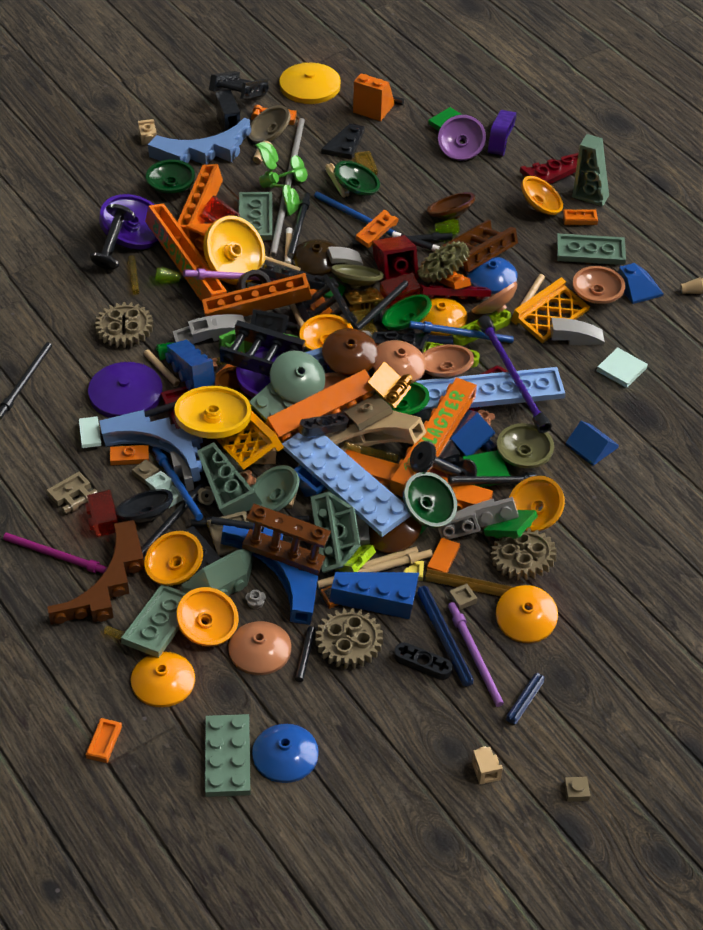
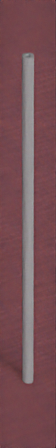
[270,118,305,257]

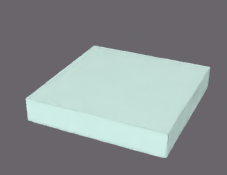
[597,348,648,388]

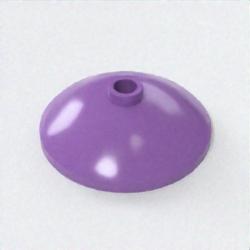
[438,115,486,161]

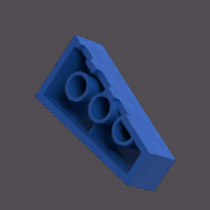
[165,339,215,391]
[330,572,419,619]

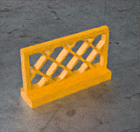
[511,277,590,343]
[214,410,284,470]

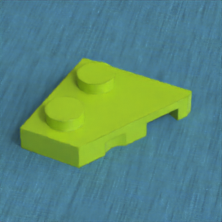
[335,544,376,572]

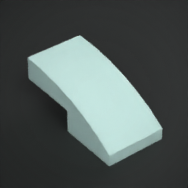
[79,416,101,448]
[145,471,183,508]

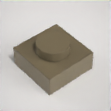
[132,460,159,485]
[449,584,477,610]
[564,777,590,802]

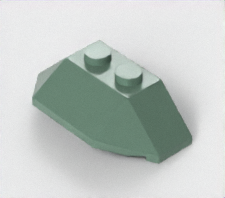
[311,492,361,573]
[182,549,253,596]

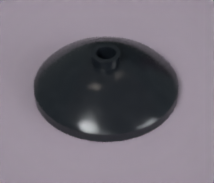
[115,489,174,523]

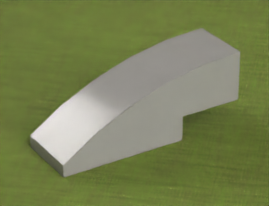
[550,318,605,345]

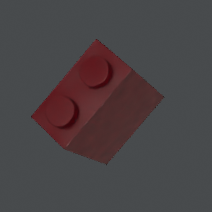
[372,235,419,285]

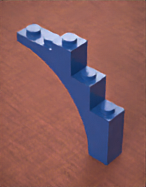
[221,525,318,625]

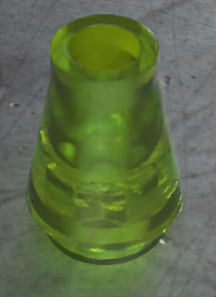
[435,219,460,235]
[155,267,181,283]

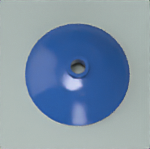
[466,257,517,294]
[252,724,318,783]

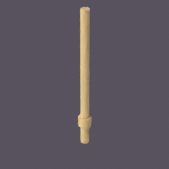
[317,549,433,589]

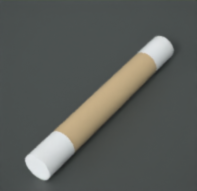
[284,227,293,264]

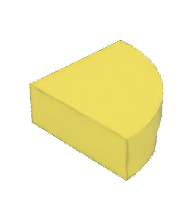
[404,561,424,581]

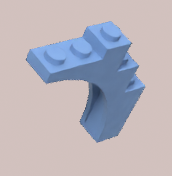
[148,118,251,165]
[99,410,203,482]

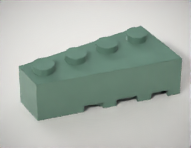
[572,134,609,207]
[197,442,263,516]

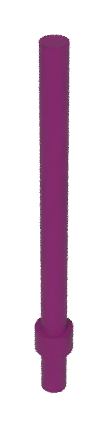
[3,533,108,574]

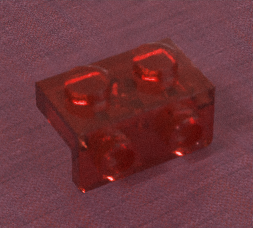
[199,195,240,224]

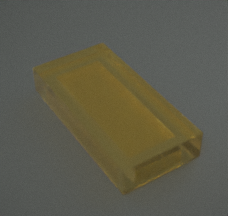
[354,151,378,175]

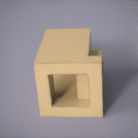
[138,119,157,145]
[472,747,503,784]

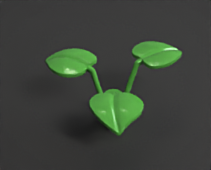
[255,142,308,216]

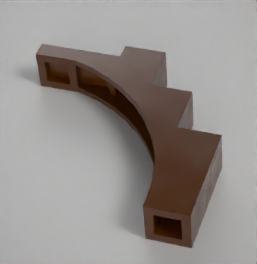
[47,520,145,624]

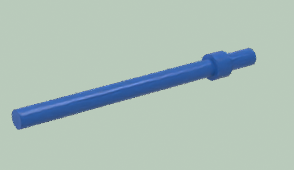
[314,191,396,237]
[409,321,514,343]
[152,446,203,520]

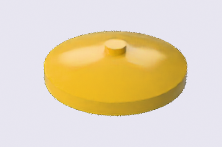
[280,63,341,104]
[204,216,265,285]
[175,386,251,439]

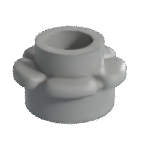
[245,590,266,609]

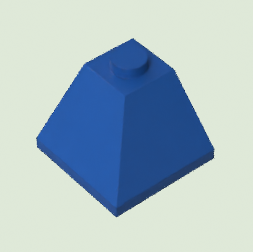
[618,263,664,304]

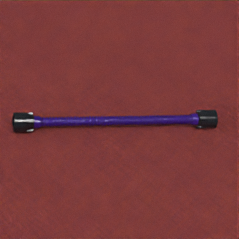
[477,316,552,433]

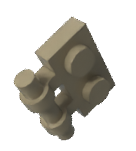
[47,471,99,514]

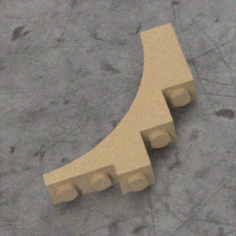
[324,411,427,452]

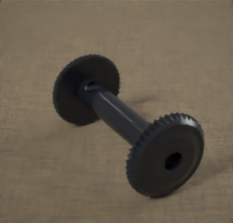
[90,204,135,269]
[410,441,477,485]

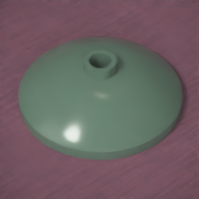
[270,351,325,404]
[251,465,299,512]

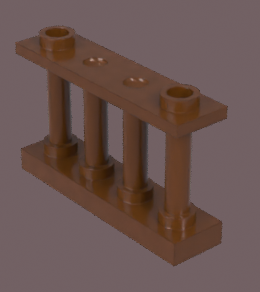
[439,220,518,272]
[242,503,331,576]

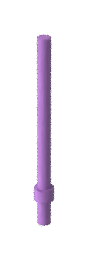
[183,268,278,281]
[448,602,504,707]

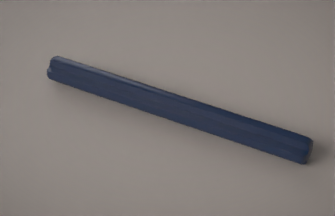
[417,586,474,687]

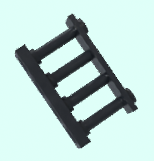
[209,71,269,99]
[295,274,359,330]
[220,320,306,377]

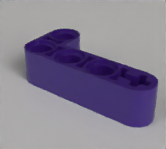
[488,110,517,156]

